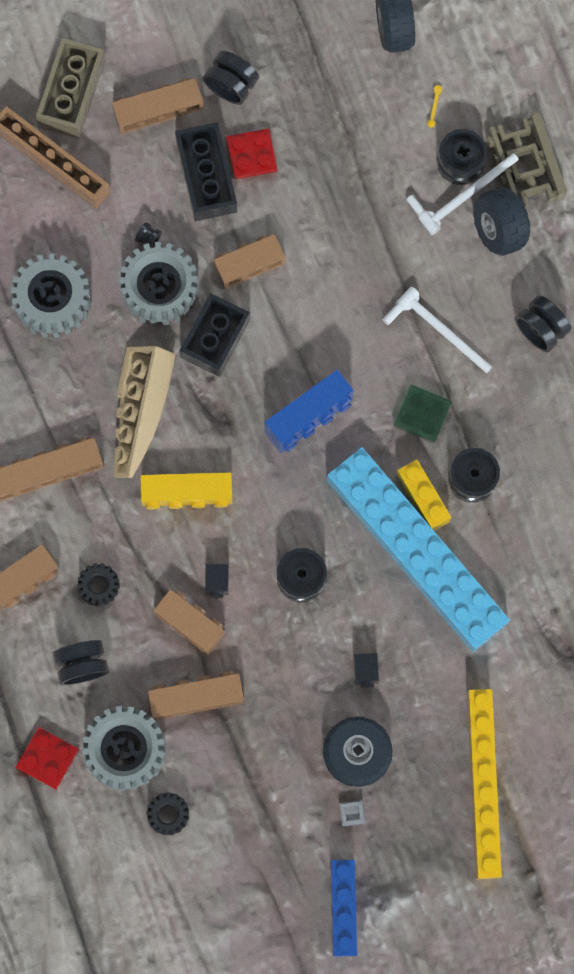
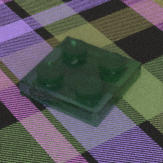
[393,384,452,443]

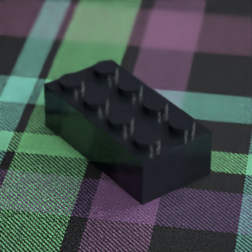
[175,122,237,222]

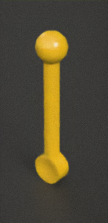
[427,85,442,128]

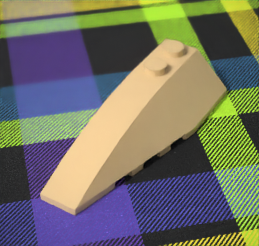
[113,346,176,478]

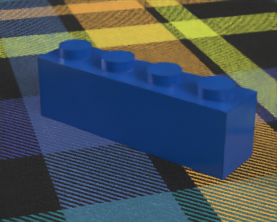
[330,860,357,957]

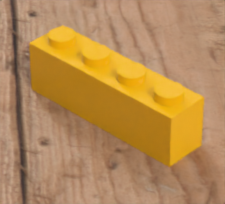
[141,472,232,510]

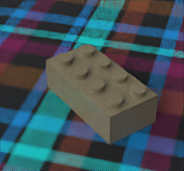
[36,38,106,138]

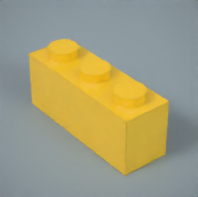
[396,459,451,531]

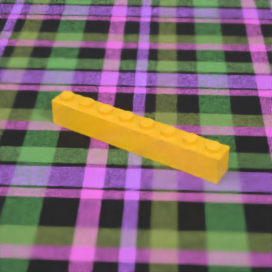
[467,689,502,879]

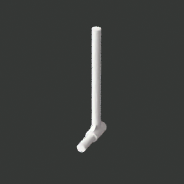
[407,153,519,235]
[382,287,492,374]

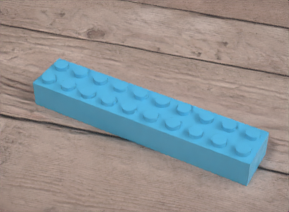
[327,447,510,653]

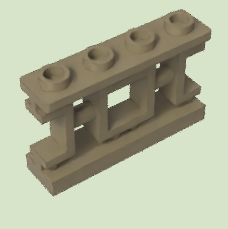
[486,112,567,209]

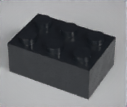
[179,293,250,377]

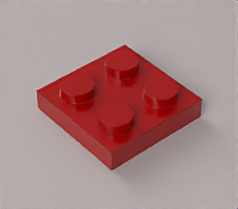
[226,128,277,180]
[16,727,79,790]

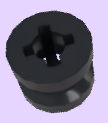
[135,222,162,248]

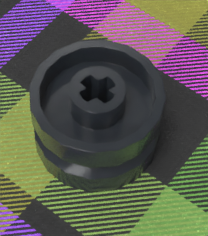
[202,51,259,105]
[437,129,487,185]
[515,295,572,353]
[448,448,500,503]
[277,548,327,603]
[53,640,109,685]

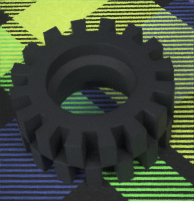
[77,563,120,606]
[147,792,189,836]

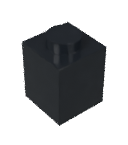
[205,564,229,599]
[353,653,379,688]

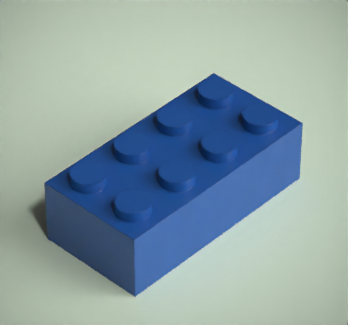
[264,369,354,454]

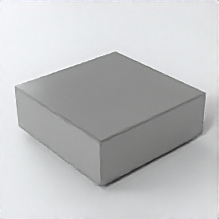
[339,800,365,827]

